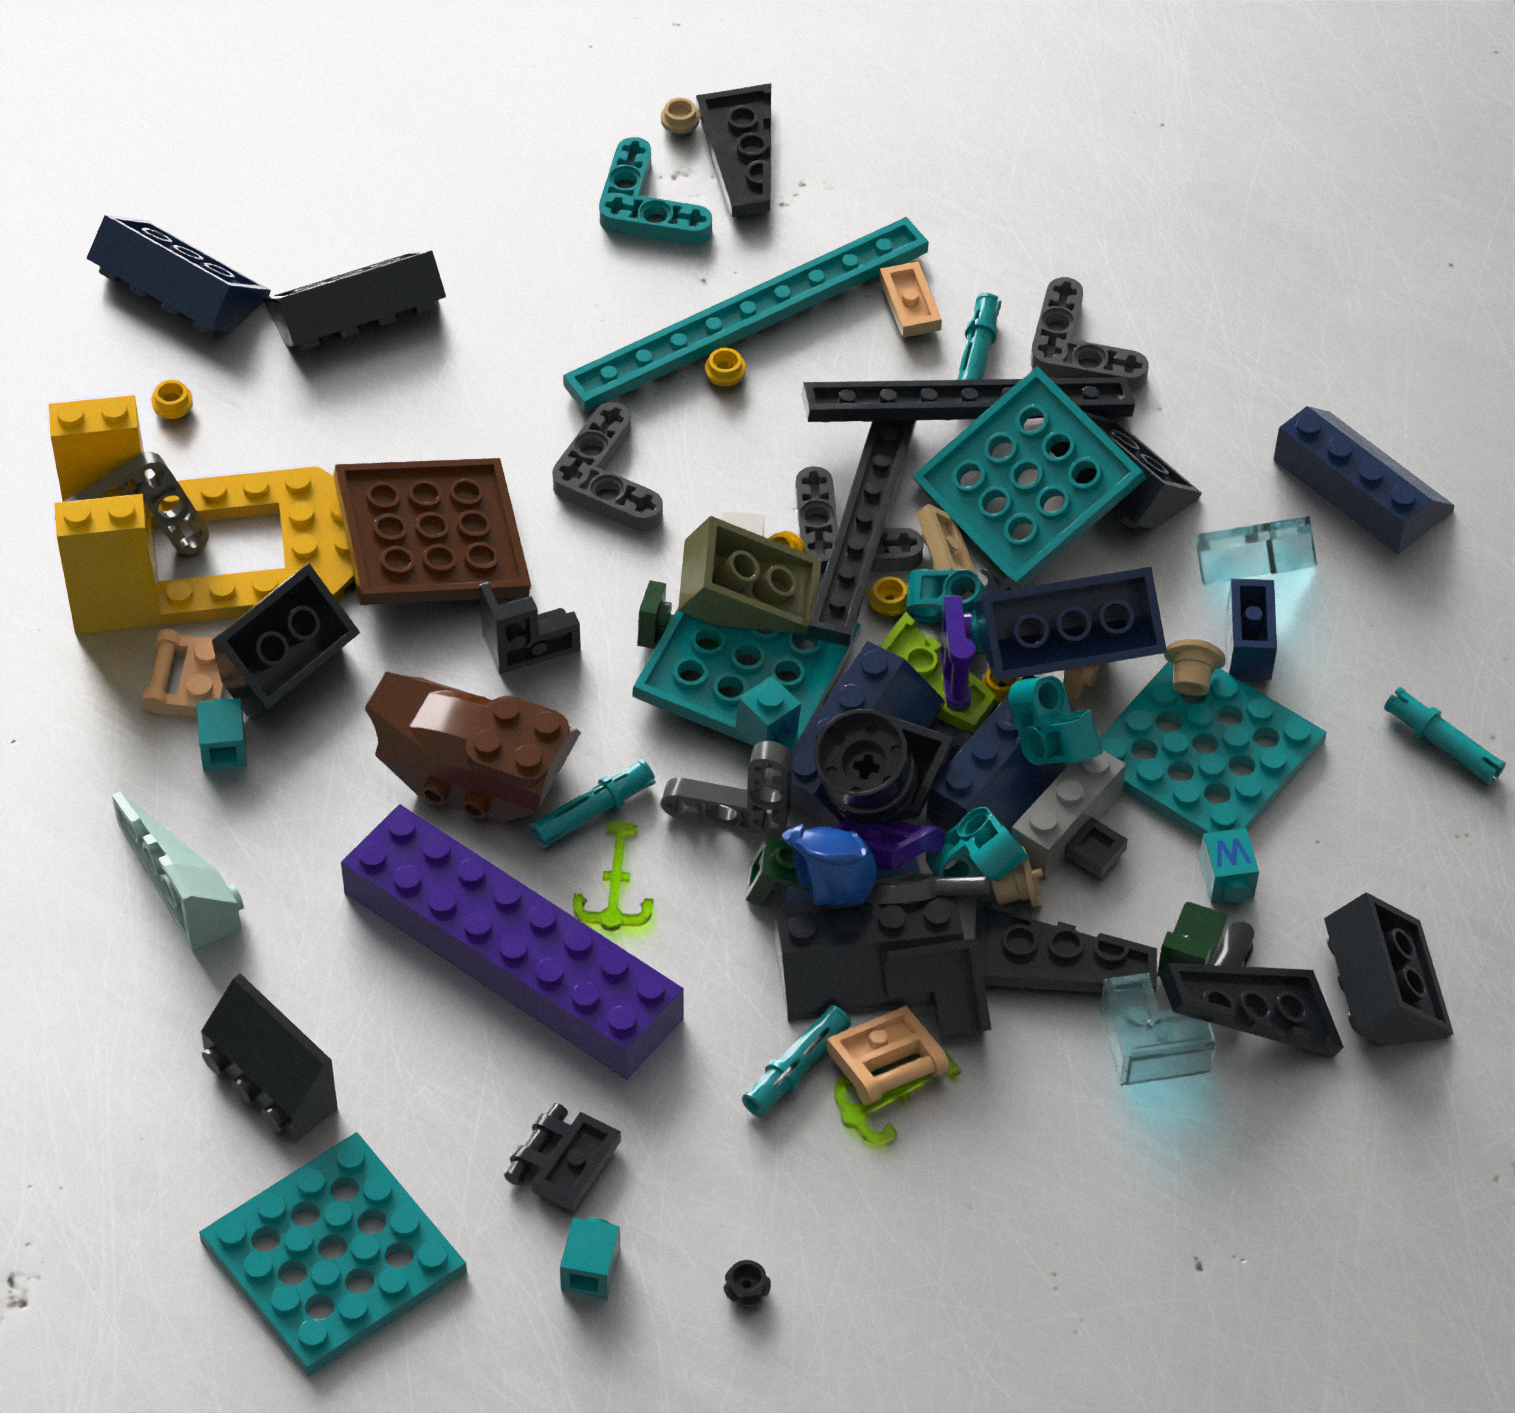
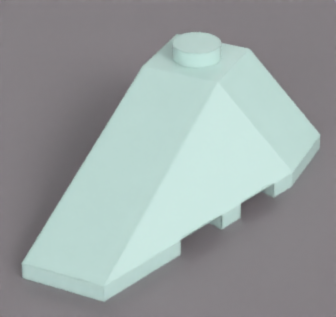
[112,792,244,951]

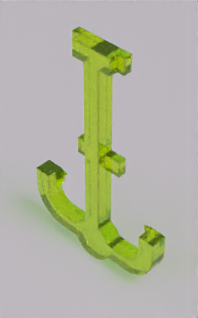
[573,821,654,931]
[834,1048,962,1145]

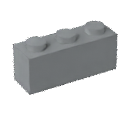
[1011,749,1126,880]

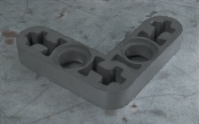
[1031,277,1149,391]
[552,402,663,531]
[54,452,209,554]
[795,466,924,574]
[660,741,792,836]

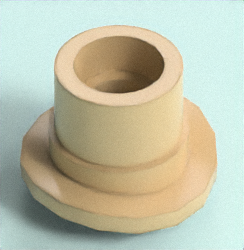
[1164,639,1226,696]
[990,846,1044,907]

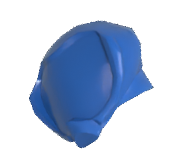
[782,824,877,908]

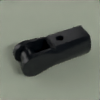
[1211,921,1254,966]

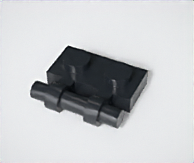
[504,1103,621,1212]

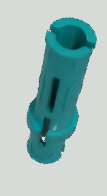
[957,293,1002,380]
[1384,687,1506,785]
[529,759,656,849]
[741,1005,851,1118]

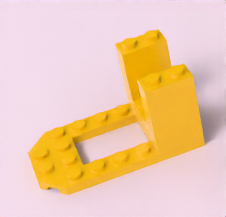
[48,395,355,634]

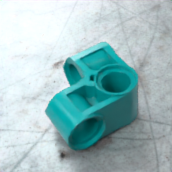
[905,569,988,654]
[1008,676,1103,765]
[926,807,1029,883]

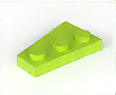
[880,612,996,735]

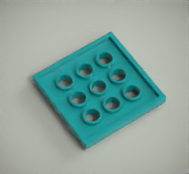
[912,366,1146,587]
[632,609,861,752]
[1099,661,1327,839]
[199,1132,467,1376]

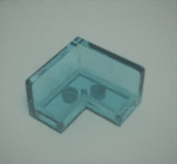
[1195,516,1317,585]
[1100,973,1216,1086]

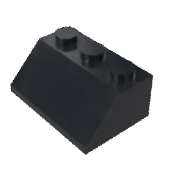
[1050,412,1202,529]
[212,563,360,716]
[1324,892,1454,1046]
[201,973,338,1142]

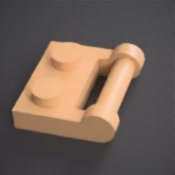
[140,629,226,717]
[827,1006,949,1105]

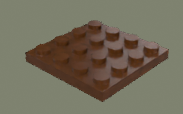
[333,458,531,605]

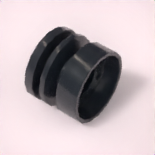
[814,709,918,824]

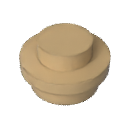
[661,97,700,134]

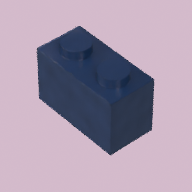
[1226,578,1277,680]

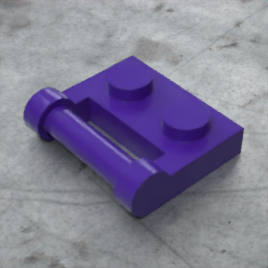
[940,596,976,712]
[831,818,945,870]

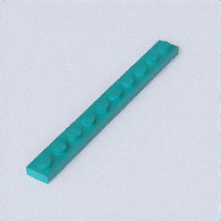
[563,216,929,412]

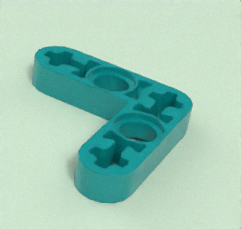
[599,137,712,245]

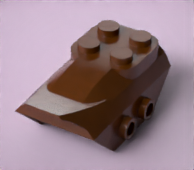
[365,672,581,824]

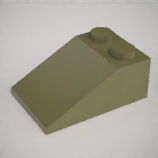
[678,516,821,634]

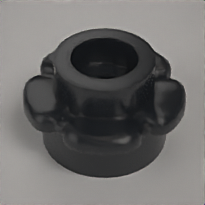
[724,1260,771,1306]

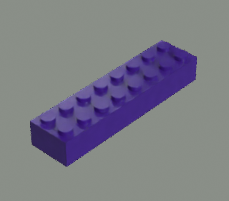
[341,804,684,1080]

